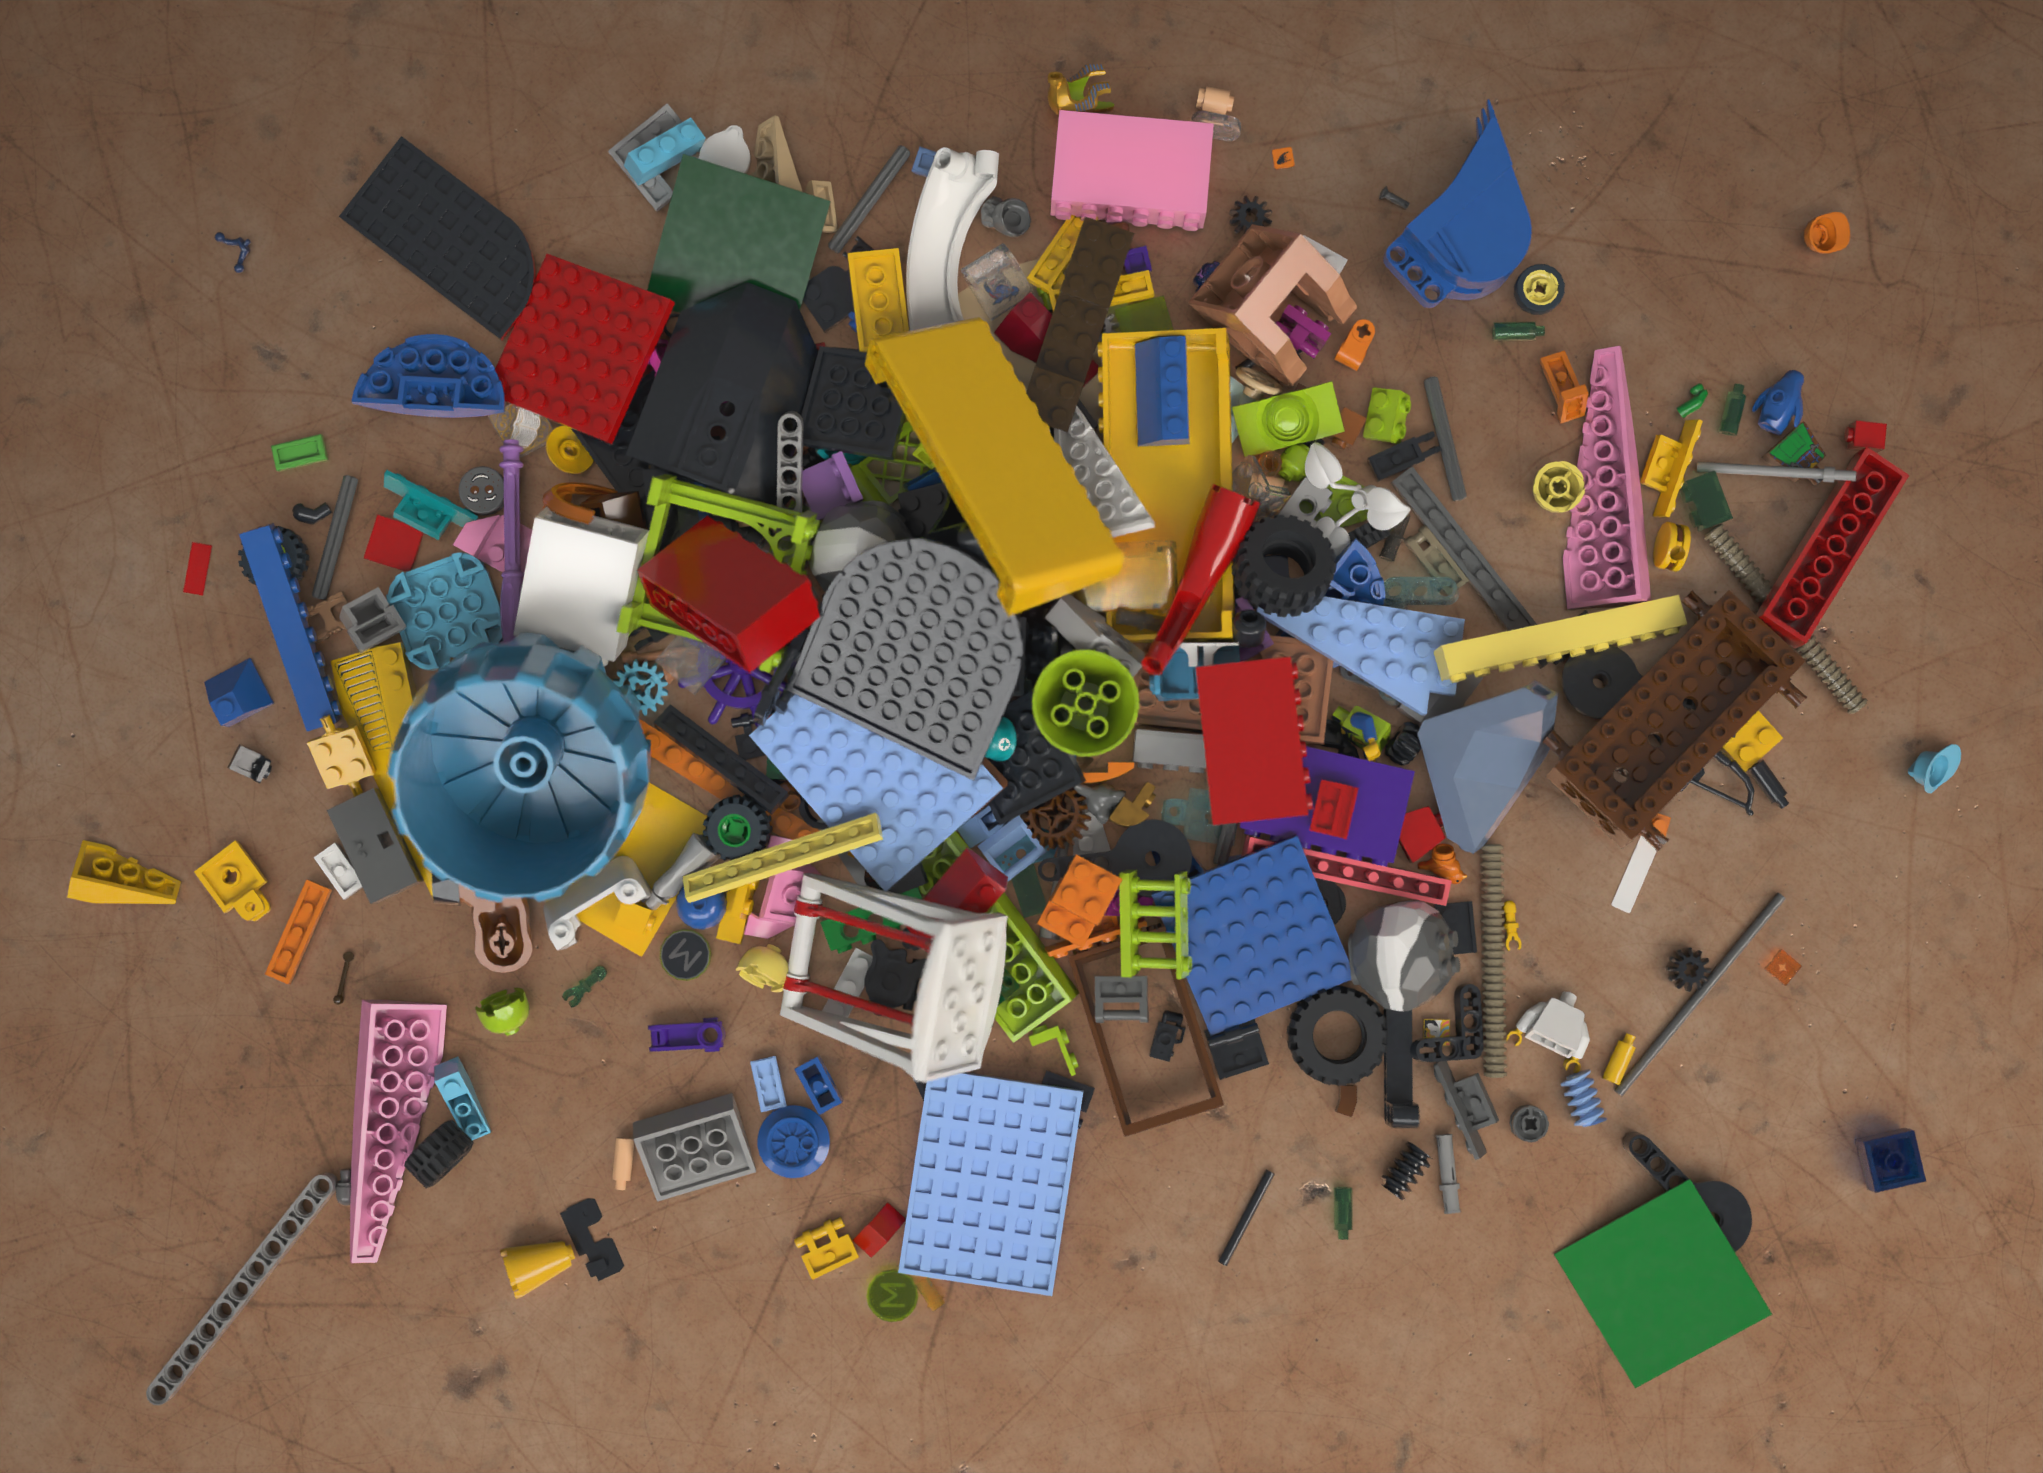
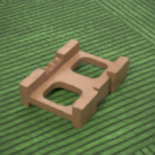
[306,591,348,644]

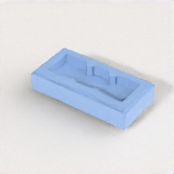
[750,1056,787,1112]

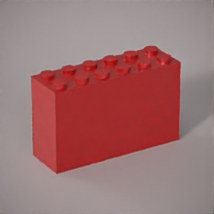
[637,516,820,673]
[1196,657,1313,825]

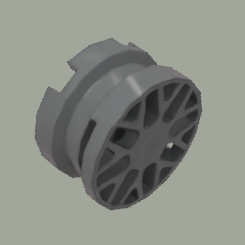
[1509,1105,1549,1142]

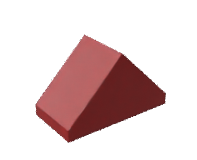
[852,1202,906,1258]

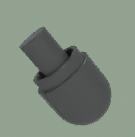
[336,1169,351,1206]

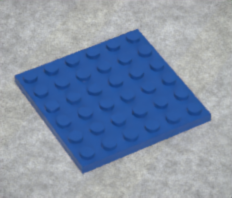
[1151,834,1352,1036]

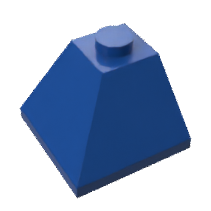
[204,658,274,727]

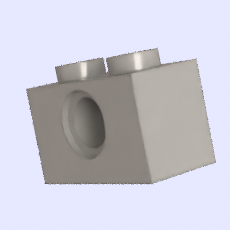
[1278,476,1333,527]

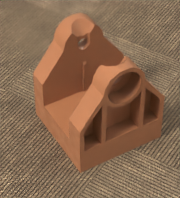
[1188,224,1357,388]

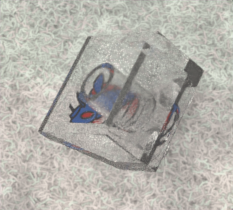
[960,243,1034,321]

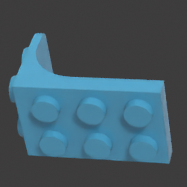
[1150,645,1240,701]

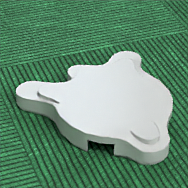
[699,125,751,174]

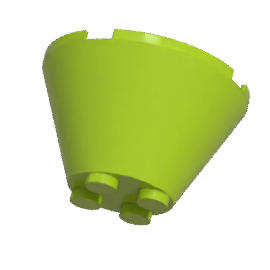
[1033,650,1139,756]

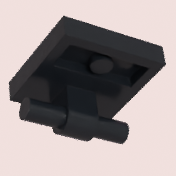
[1204,1019,1269,1080]

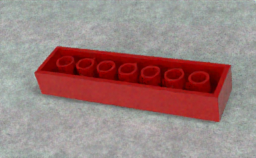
[1756,447,1909,649]

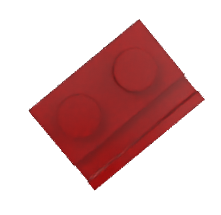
[1309,779,1359,839]

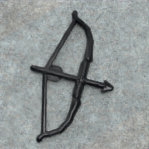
[1653,734,1755,816]

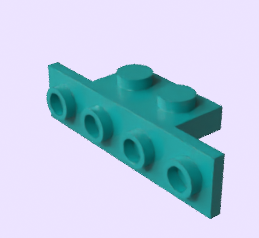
[383,470,478,540]

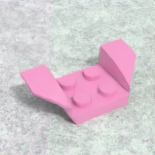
[453,515,533,580]
[744,835,821,939]

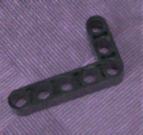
[1383,1007,1420,1128]

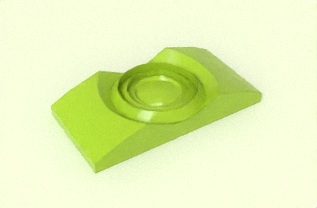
[1232,381,1345,457]

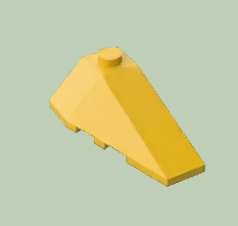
[67,840,181,904]

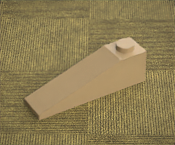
[751,115,802,192]

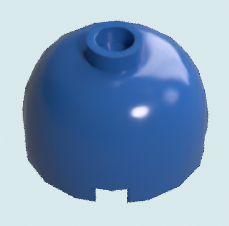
[676,886,727,930]

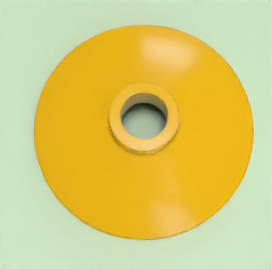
[546,425,594,474]

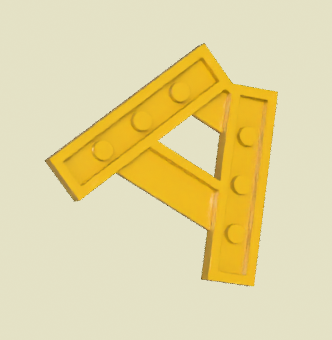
[1027,215,1154,312]

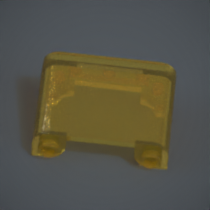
[1073,540,1178,617]

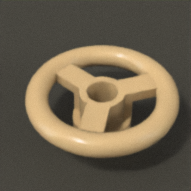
[1236,367,1283,400]

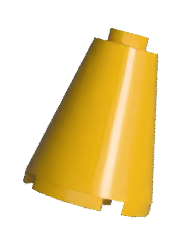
[500,1241,575,1299]

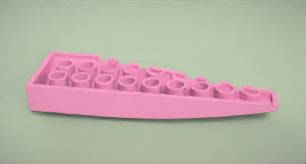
[1563,346,1651,610]
[350,1000,447,1263]

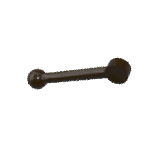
[333,952,354,1005]

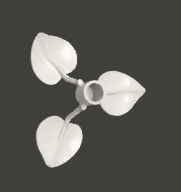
[1305,442,1411,557]

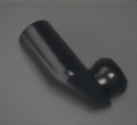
[292,502,333,525]

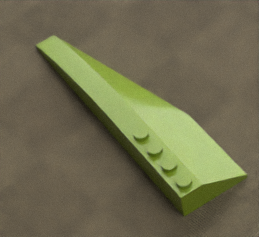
[919,831,1079,1043]

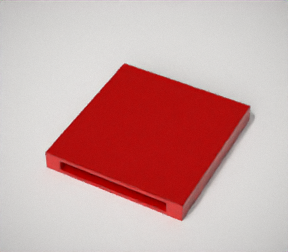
[363,515,424,572]

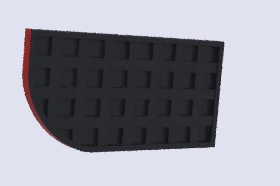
[339,136,536,341]

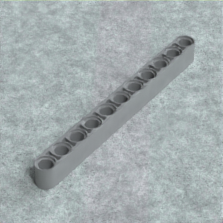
[146,1172,338,1405]

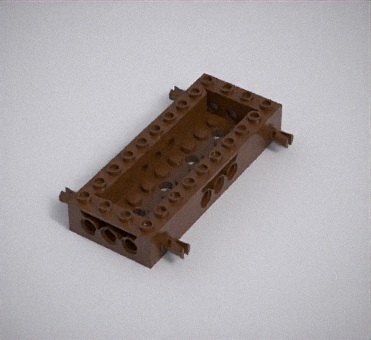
[1542,590,1807,852]

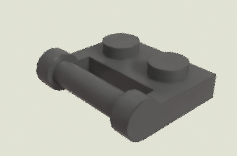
[1095,976,1149,1023]

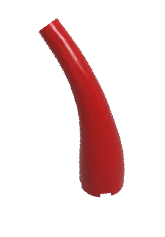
[1142,483,1260,675]

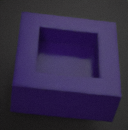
[1124,246,1152,275]

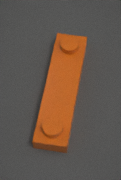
[265,879,332,985]

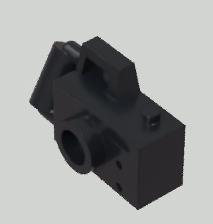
[1149,1010,1186,1062]

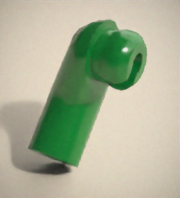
[1677,383,1708,418]

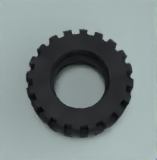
[1232,515,1337,617]
[1287,986,1389,1086]

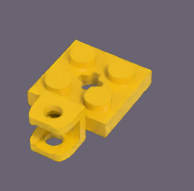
[194,840,271,921]

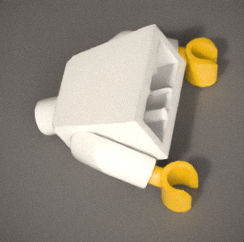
[1506,991,1590,1073]

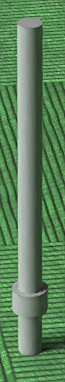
[1697,462,1856,482]

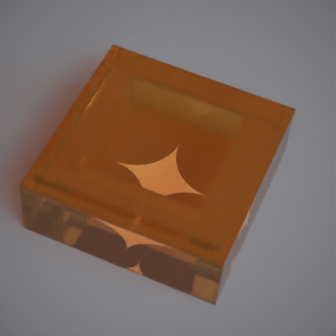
[1764,949,1802,986]

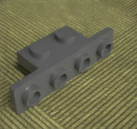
[1434,1061,1499,1160]

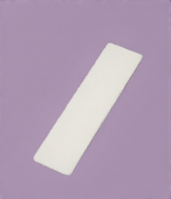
[1611,836,1656,913]

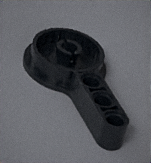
[1562,645,1696,719]
[1038,819,1192,898]
[1623,1132,1752,1252]

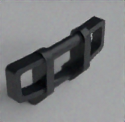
[754,628,810,727]

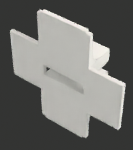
[1180,643,1239,667]

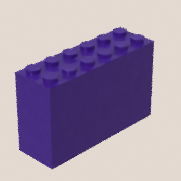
[1240,746,1415,867]

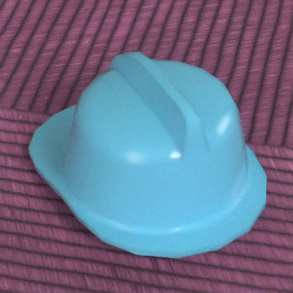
[1908,744,1961,793]

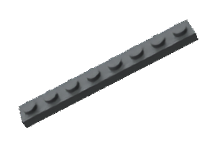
[1391,466,1537,631]

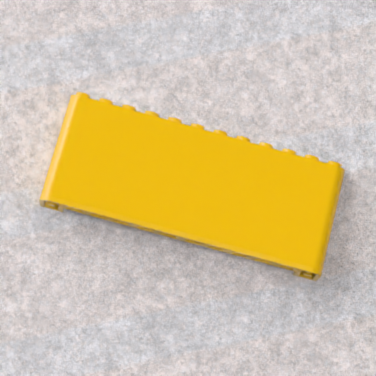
[865,317,1125,616]
[1098,328,1235,643]

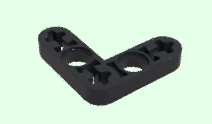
[1410,984,1484,1062]

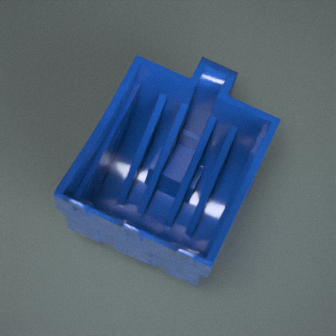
[1383,99,1532,308]

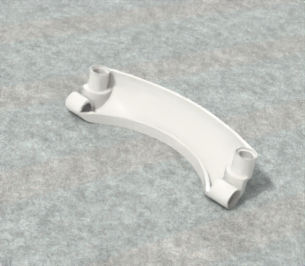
[906,147,999,331]

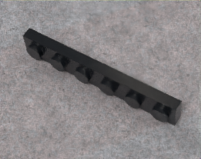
[653,704,789,815]

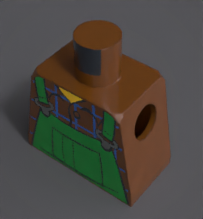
[1762,421,1826,486]

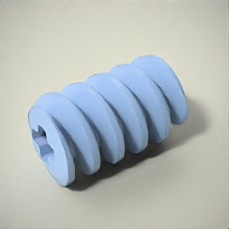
[1560,1069,1607,1127]

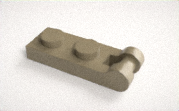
[1404,525,1469,597]

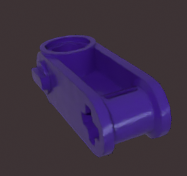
[648,1017,726,1052]

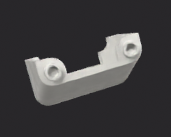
[544,856,652,950]

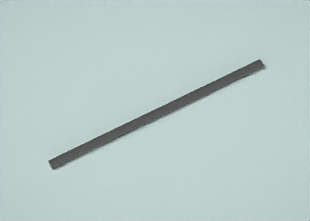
[1614,893,1786,1097]

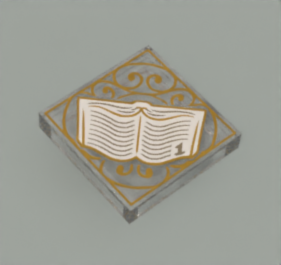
[488,404,554,458]

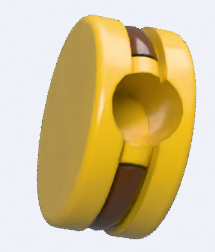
[1653,521,1691,572]

